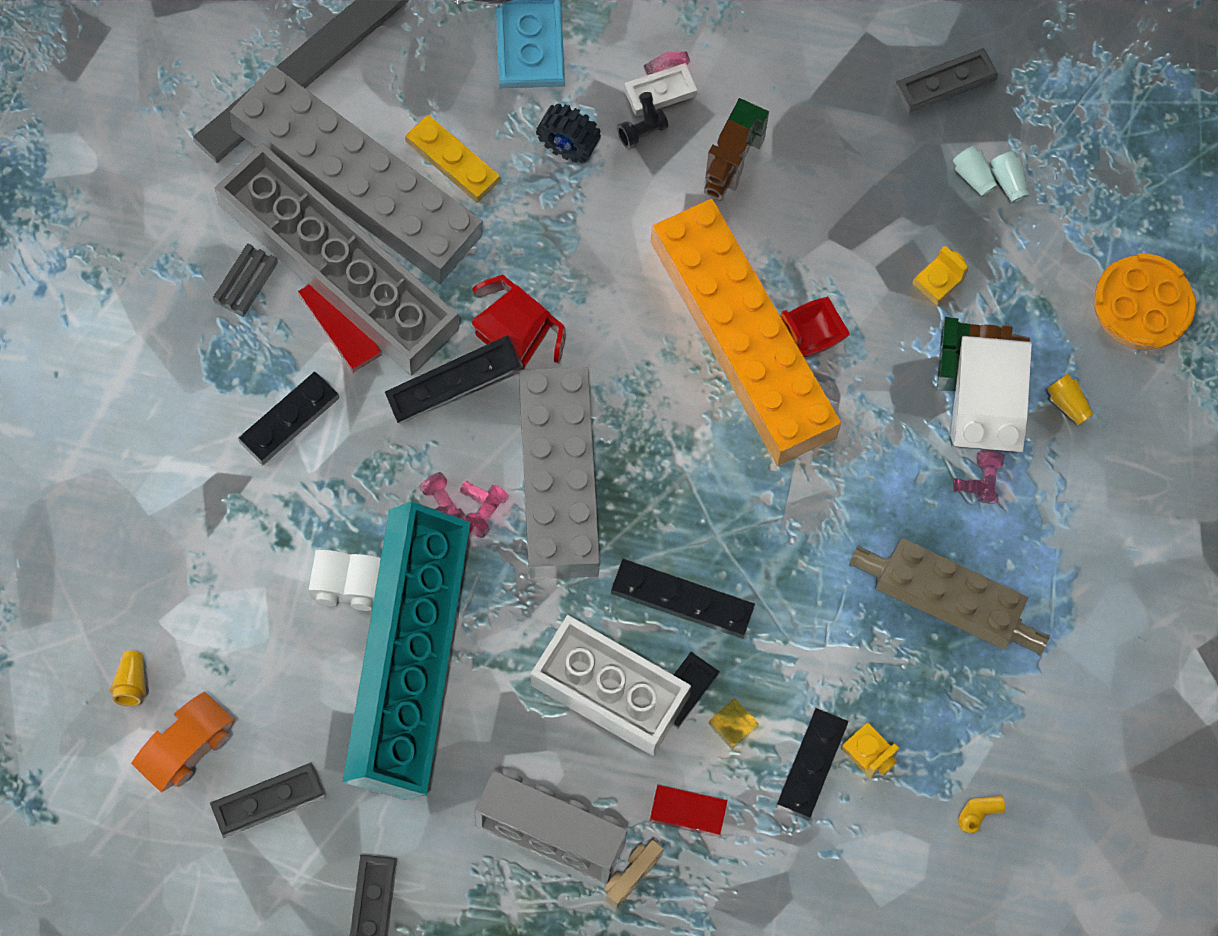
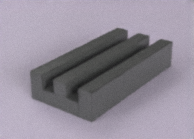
[213,243,278,317]

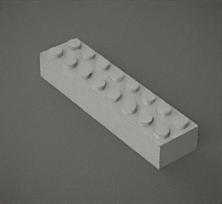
[230,65,483,284]
[214,143,458,375]

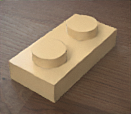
[604,839,664,911]

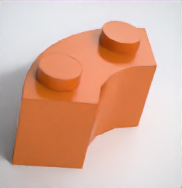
[131,691,234,792]

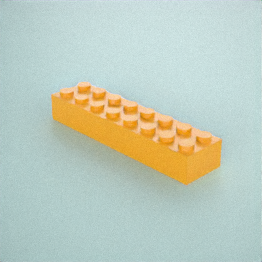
[651,198,841,466]

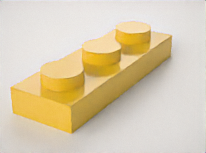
[405,114,500,203]

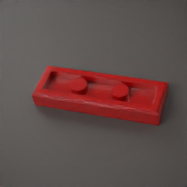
[298,284,382,373]

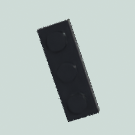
[238,371,339,466]
[776,708,849,821]

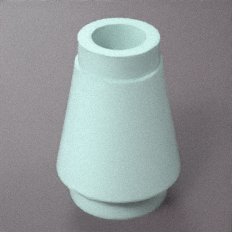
[952,145,998,197]
[990,151,1029,203]

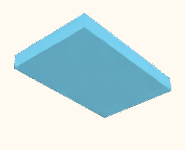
[496,0,565,89]

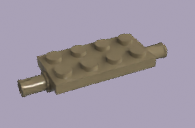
[849,538,1050,656]

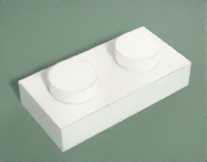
[624,63,697,117]

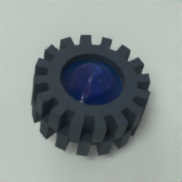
[536,104,601,163]

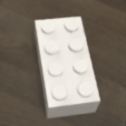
[530,615,691,756]

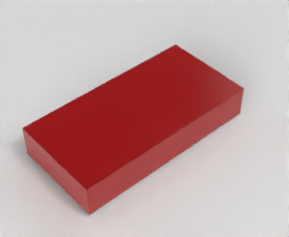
[649,785,728,838]

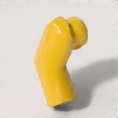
[958,795,1005,834]

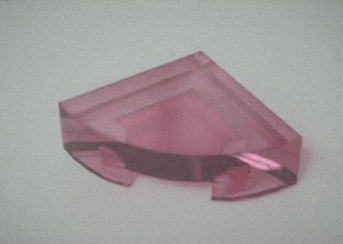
[643,51,691,75]

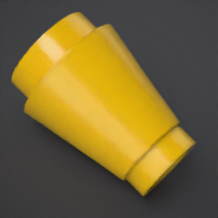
[1046,373,1094,426]
[110,650,146,706]

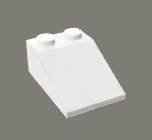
[950,336,1032,452]

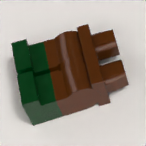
[704,98,769,200]
[937,317,1030,391]

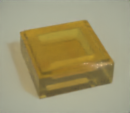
[708,698,759,750]

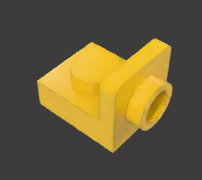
[912,246,969,306]
[841,722,900,780]

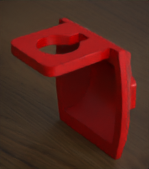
[780,296,850,357]

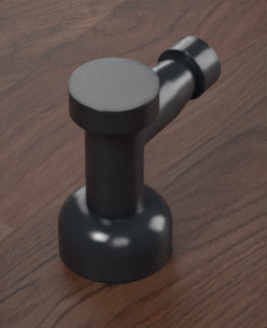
[617,92,669,149]

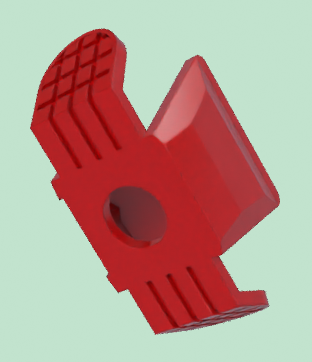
[472,274,566,371]

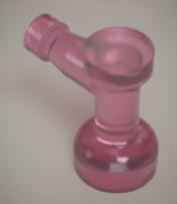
[954,450,1005,504]
[419,472,465,519]
[460,480,509,538]

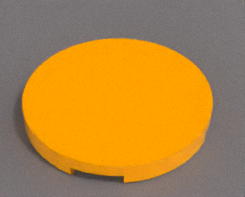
[1094,253,1196,350]

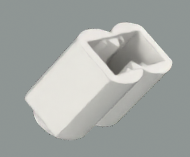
[309,550,381,611]

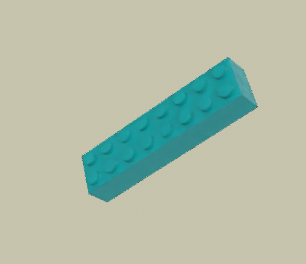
[343,501,470,800]

